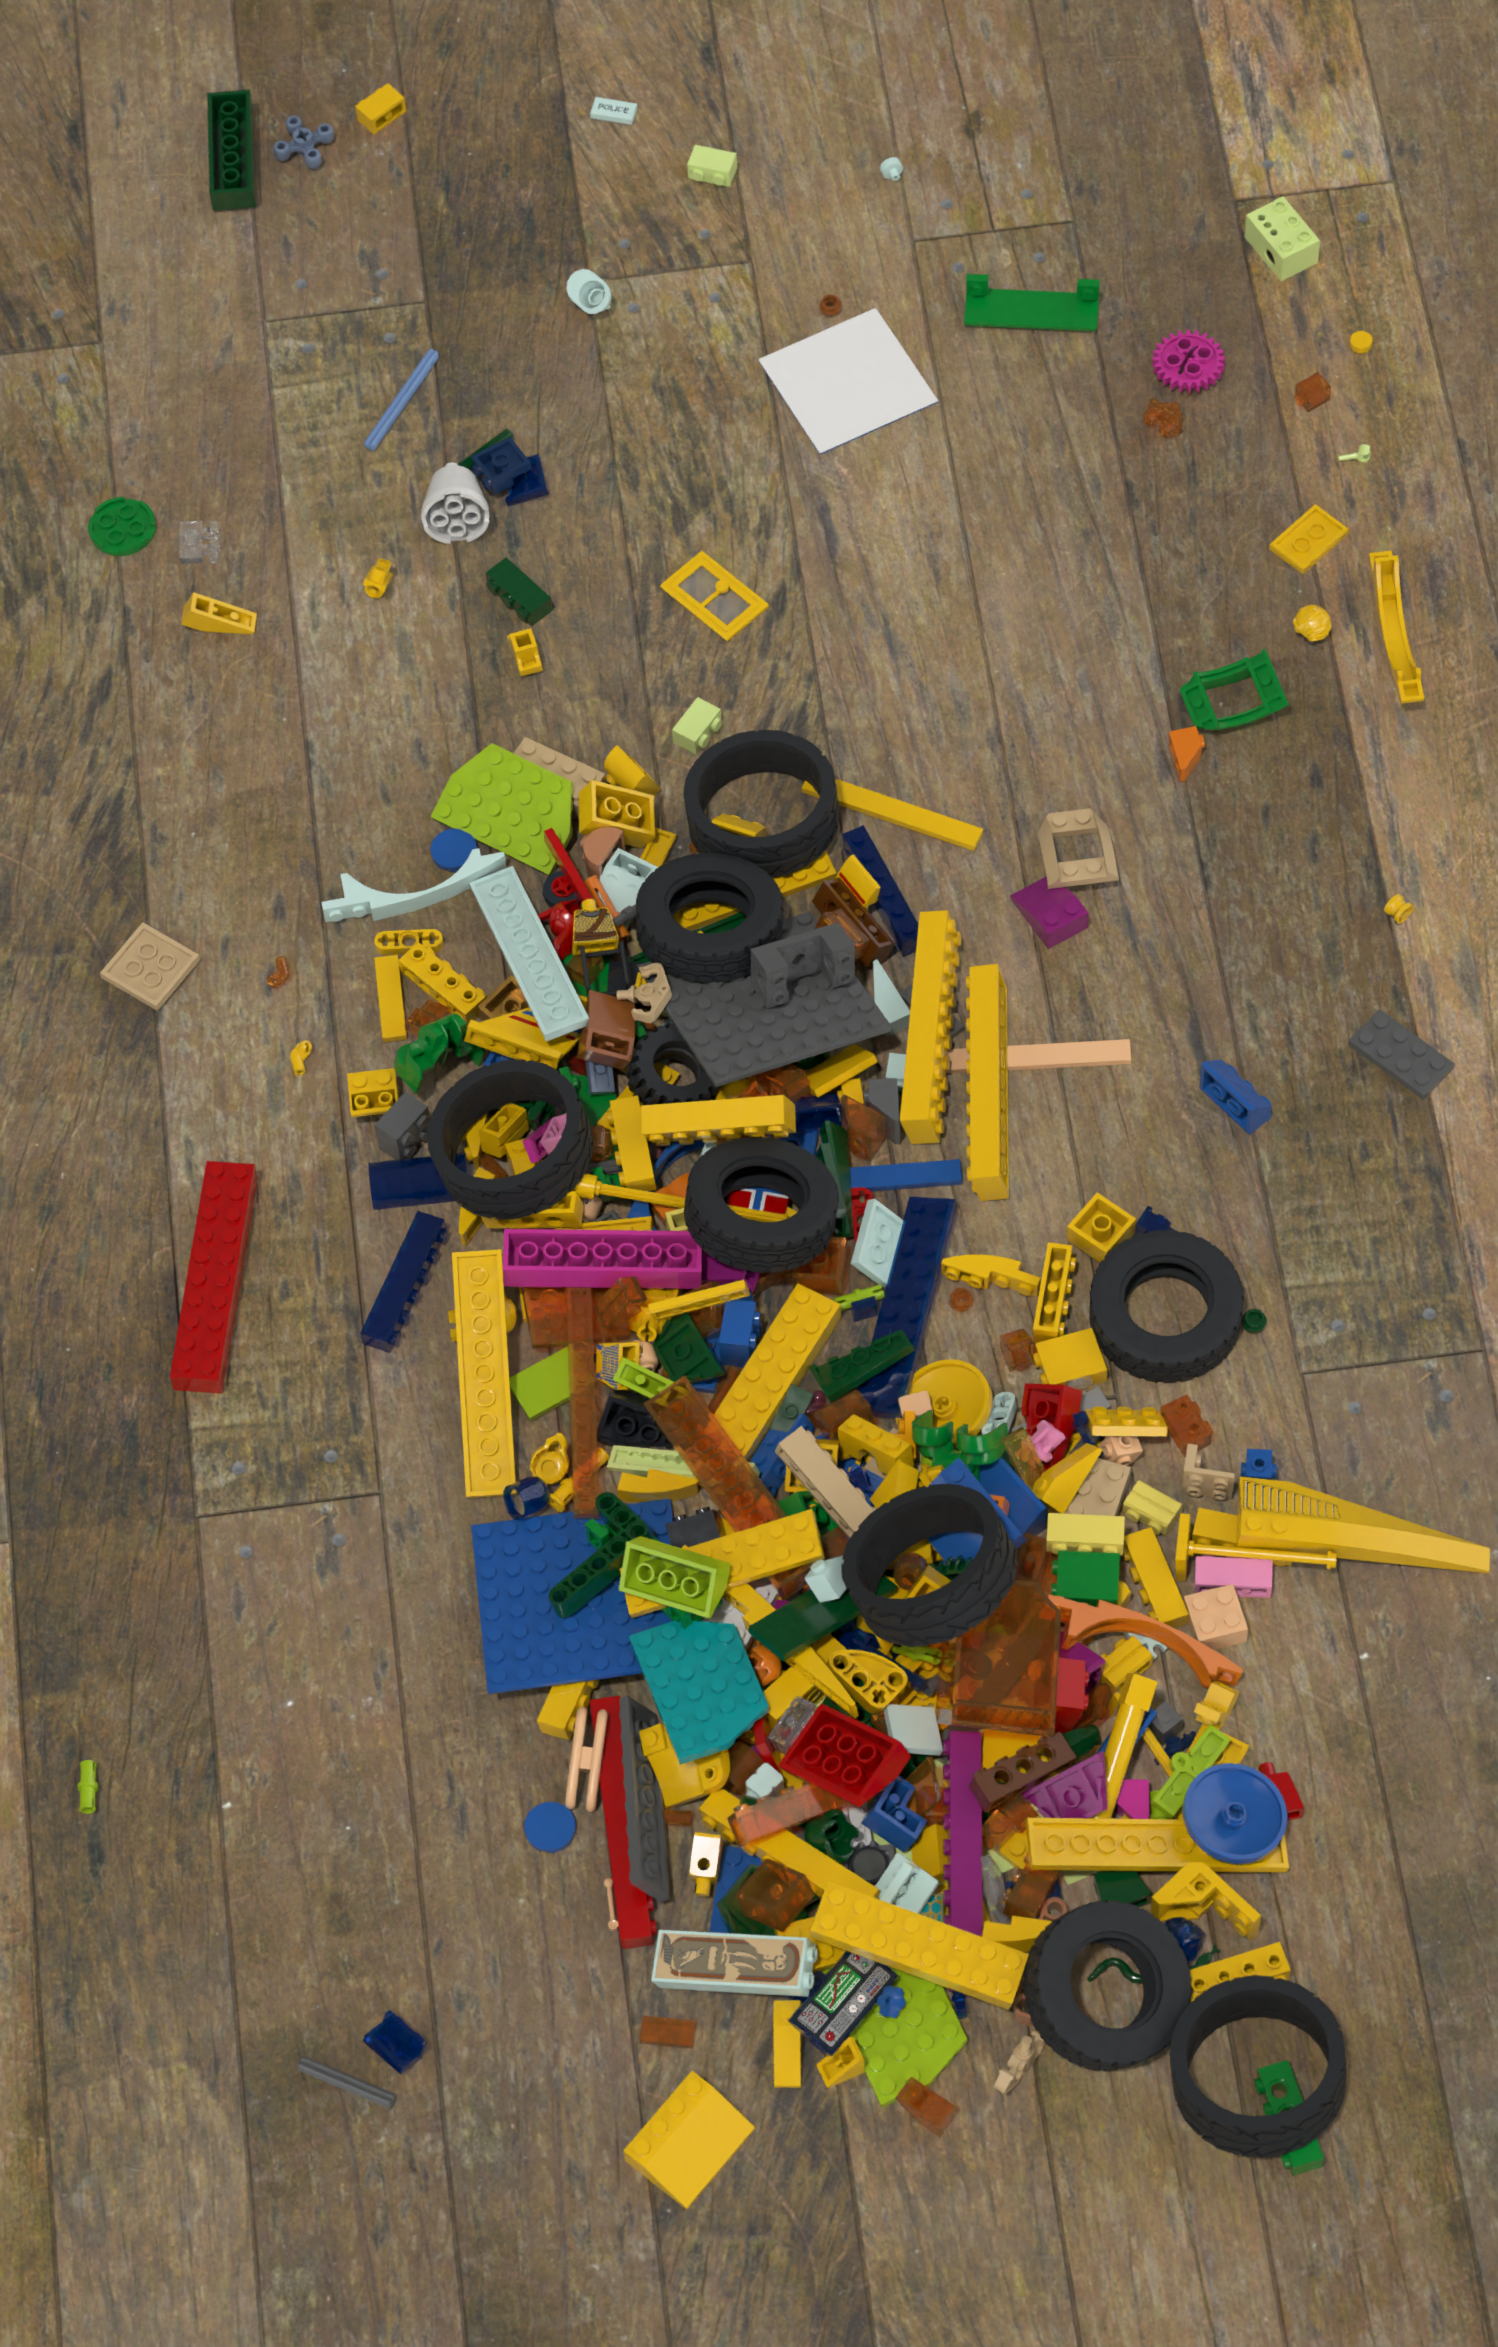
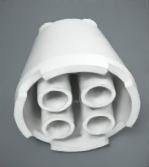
[421,462,489,544]

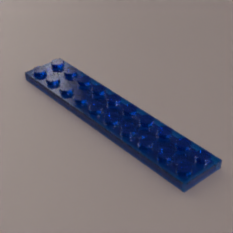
[854,1197,957,1418]

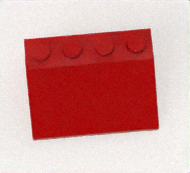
[778,1703,911,1807]

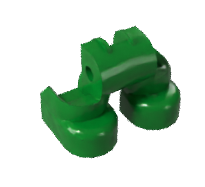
[394,1013,485,1094]
[912,1410,1008,1482]

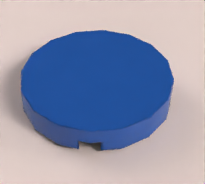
[430,828,477,872]
[524,1802,576,1853]

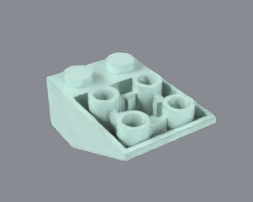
[597,848,658,929]

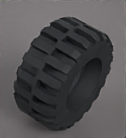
[627,1024,718,1105]

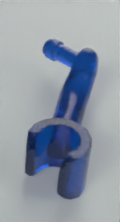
[1072,1411,1104,1459]

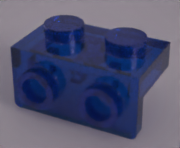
[363,2010,427,2075]

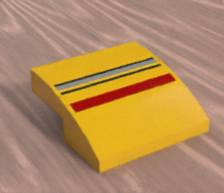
[835,854,880,911]

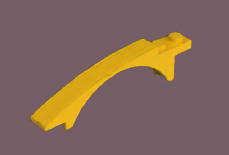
[1368,550,1425,704]

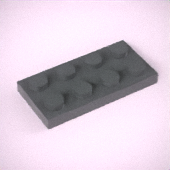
[1348,1009,1455,1100]

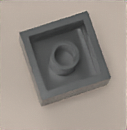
[375,1092,430,1164]

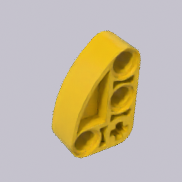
[826,1650,908,1714]

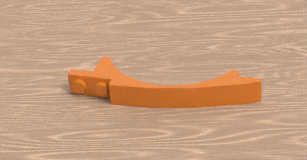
[1041,1594,1243,1688]

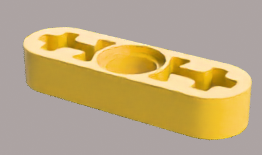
[374,929,444,955]

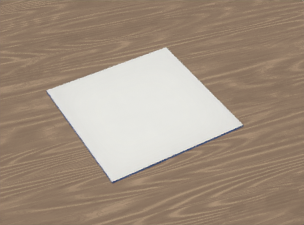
[758,308,939,455]

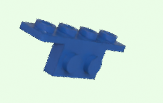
[750,1414,815,1502]

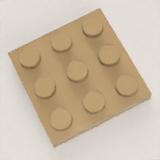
[100,922,200,1011]

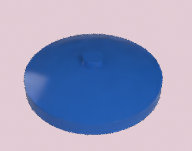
[1182,1763,1287,1864]

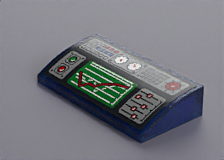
[787,1951,898,2057]

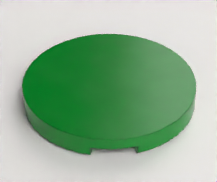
[88,497,156,556]

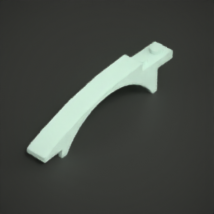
[322,848,507,922]

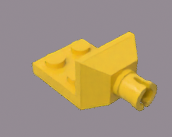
[627,1288,681,1342]

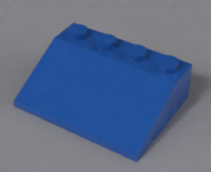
[927,1458,1027,1575]

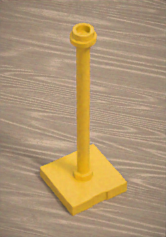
[1175,1513,1337,1582]

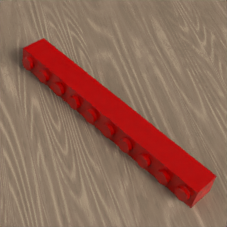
[590,1696,657,1950]

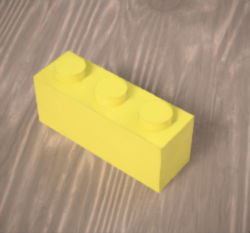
[1046,1513,1125,1555]

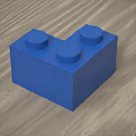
[861,1775,927,1853]

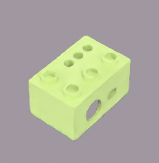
[1245,197,1320,281]

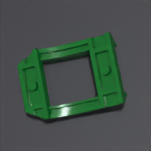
[1180,648,1289,730]

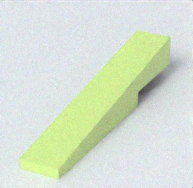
[607,1445,760,1494]

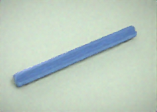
[364,349,439,451]

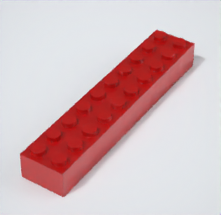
[170,1161,258,1394]

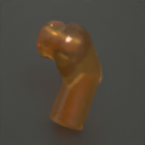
[267,956,290,988]

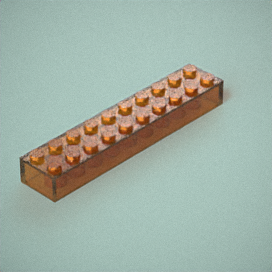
[643,1375,816,1601]

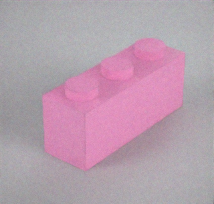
[1194,1555,1273,1598]

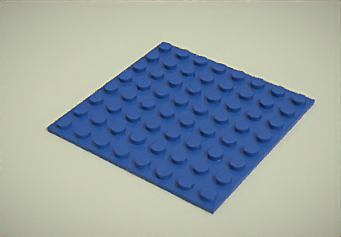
[471,1499,673,1694]

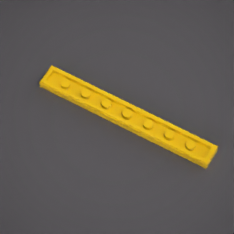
[802,778,983,851]

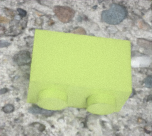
[687,145,737,187]
[672,697,723,755]

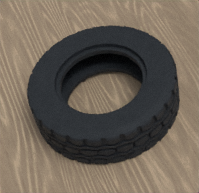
[636,853,783,983]
[684,1137,839,1273]
[1089,1230,1244,1383]
[1023,1900,1192,2071]

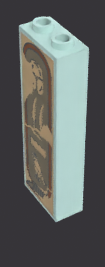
[651,1930,817,1997]

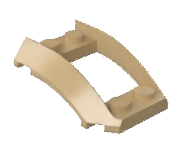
[1037,808,1119,889]

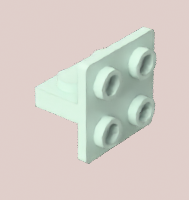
[875,1853,939,1914]

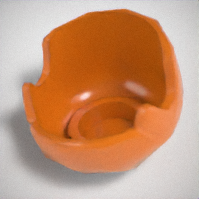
[750,1645,782,1687]

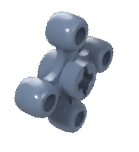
[273,115,334,169]

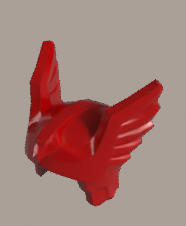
[538,899,580,960]

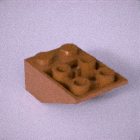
[577,990,635,1069]

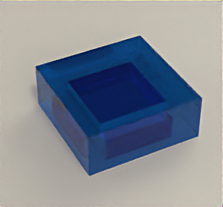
[851,1296,878,1322]

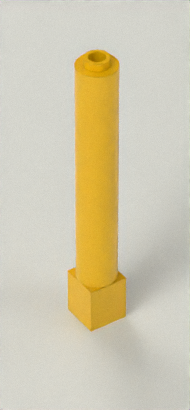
[1090,1673,1158,1819]

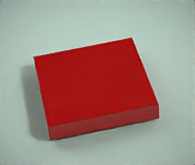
[753,1715,783,1776]

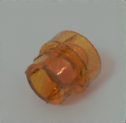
[724,1741,765,1796]

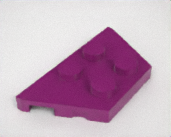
[1020,1751,1108,1818]

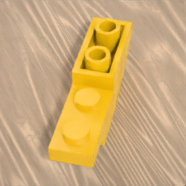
[941,1254,1041,1297]

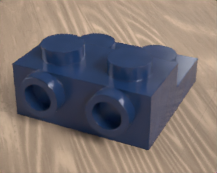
[471,437,532,495]

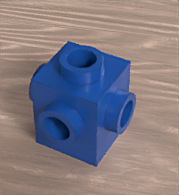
[1241,1449,1277,1480]

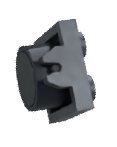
[842,1841,894,1886]

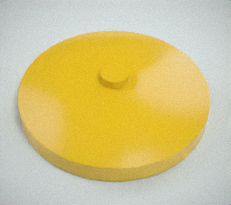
[895,1359,993,1449]

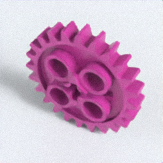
[1152,329,1225,394]

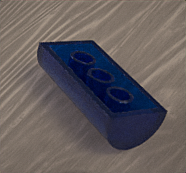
[369,1152,468,1210]

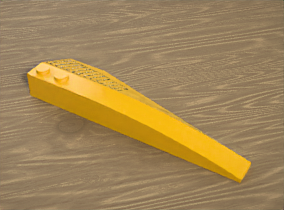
[1236,1477,1490,1573]

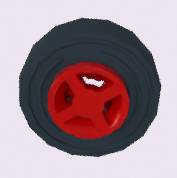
[543,871,580,907]

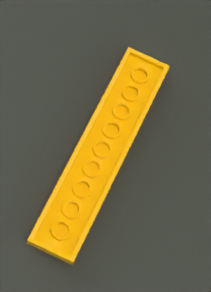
[452,1249,516,1498]
[1025,1818,1289,1872]

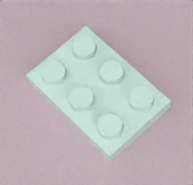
[851,1199,906,1287]

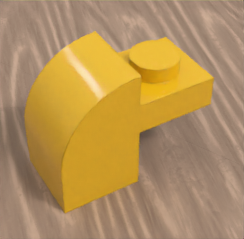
[1194,1681,1240,1730]

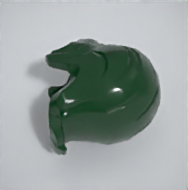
[804,1809,859,1862]

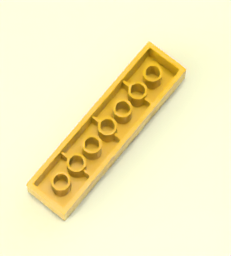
[698,1283,841,1462]
[808,1881,1029,2010]

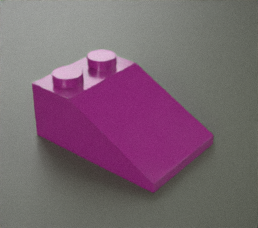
[1010,876,1088,949]

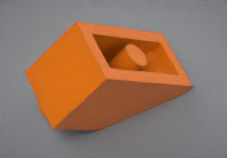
[1168,726,1205,782]

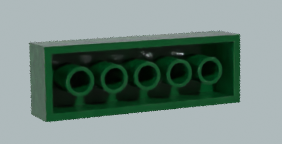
[207,89,256,211]

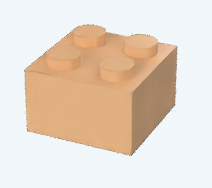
[1184,1584,1248,1650]

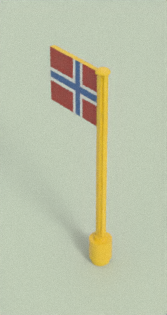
[572,1174,789,1222]

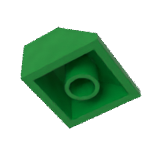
[775,1491,844,1544]

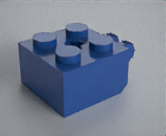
[719,1291,761,1368]

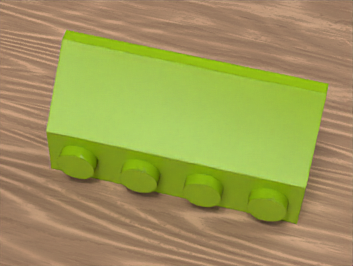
[619,1536,731,1618]

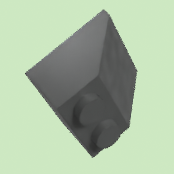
[864,1078,900,1145]

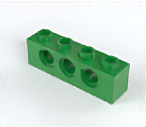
[1254,2060,1324,2176]

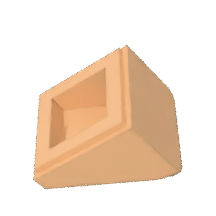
[898,1391,933,1419]

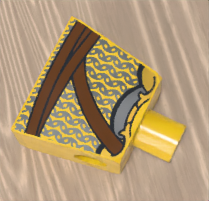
[572,899,619,955]

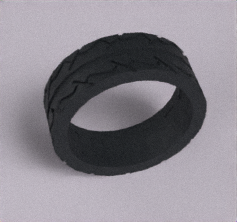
[683,730,840,878]
[427,1059,594,1219]
[841,1483,1017,1647]
[1169,1975,1347,2158]

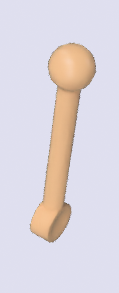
[604,1878,619,1931]

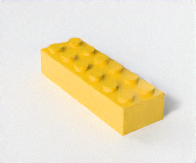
[641,1095,796,1146]

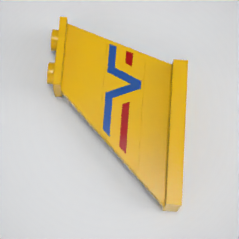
[464,994,587,1070]

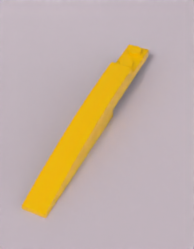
[682,1545,859,1719]

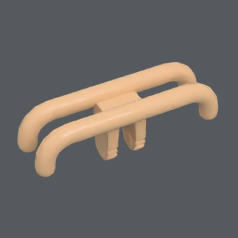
[565,1707,608,1812]

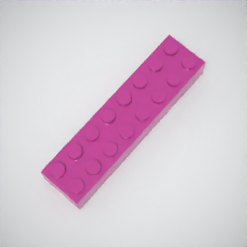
[503,1229,702,1289]

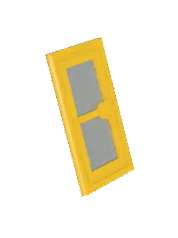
[660,551,769,642]

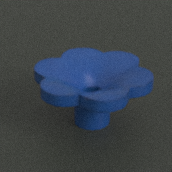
[877,1985,905,2018]

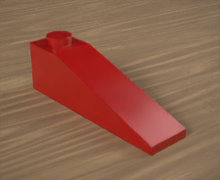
[1021,1383,1083,1484]

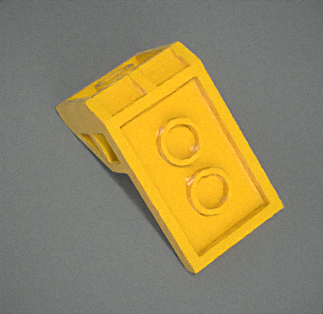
[1151,1862,1261,1941]

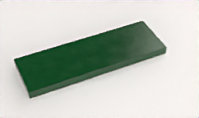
[749,1575,898,1662]

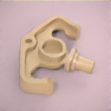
[617,963,672,1023]
[994,2031,1045,2094]

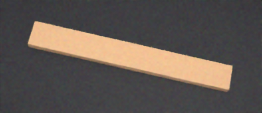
[946,1039,1131,1074]

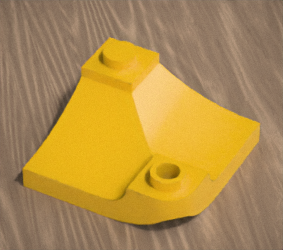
[639,1723,730,1809]

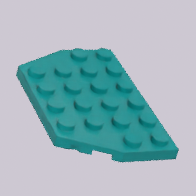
[629,1621,769,1765]

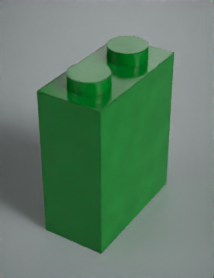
[1051,1551,1120,1607]

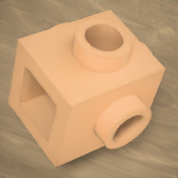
[1099,1436,1143,1466]

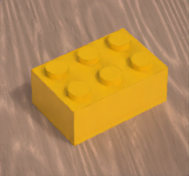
[579,780,655,849]

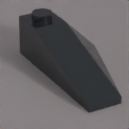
[594,1387,704,1449]

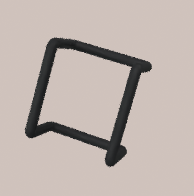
[580,941,630,996]

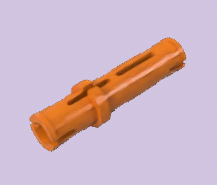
[584,875,631,942]

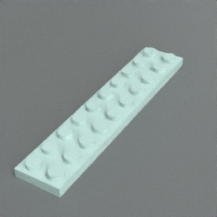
[469,866,589,1042]

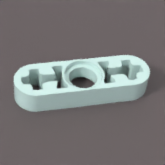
[982,1392,1017,1435]

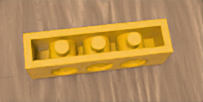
[481,1191,584,1228]

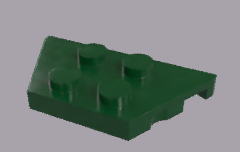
[652,1312,725,1385]
[717,1864,801,1935]

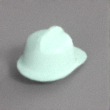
[567,269,612,314]

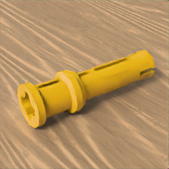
[546,1447,610,1513]

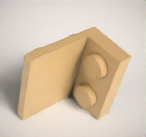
[1182,1444,1235,1500]

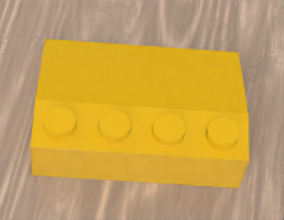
[623,2071,755,2210]

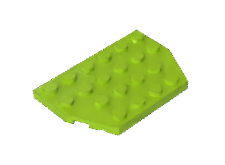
[430,743,574,876]
[818,1964,968,2108]

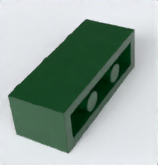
[486,557,553,626]

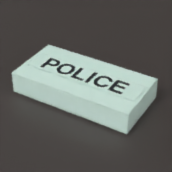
[590,97,638,125]

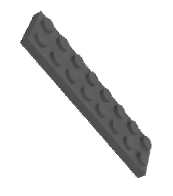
[619,1696,670,1902]

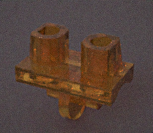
[1143,397,1184,438]

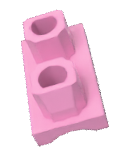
[1015,1420,1065,1468]

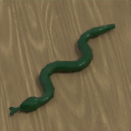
[1087,1945,1220,1984]

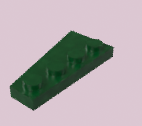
[808,1329,915,1403]

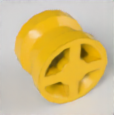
[1384,894,1414,924]

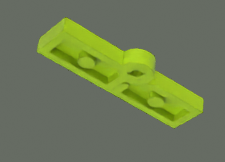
[1151,1725,1231,1819]

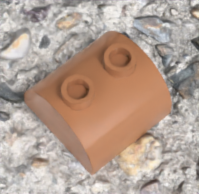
[580,827,625,879]

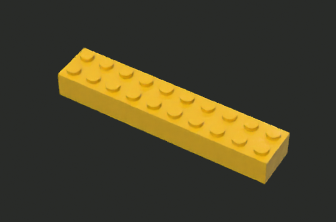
[900,910,961,1144]
[966,964,1009,1201]

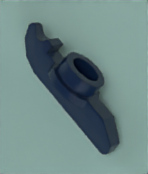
[1154,1731,1196,1765]

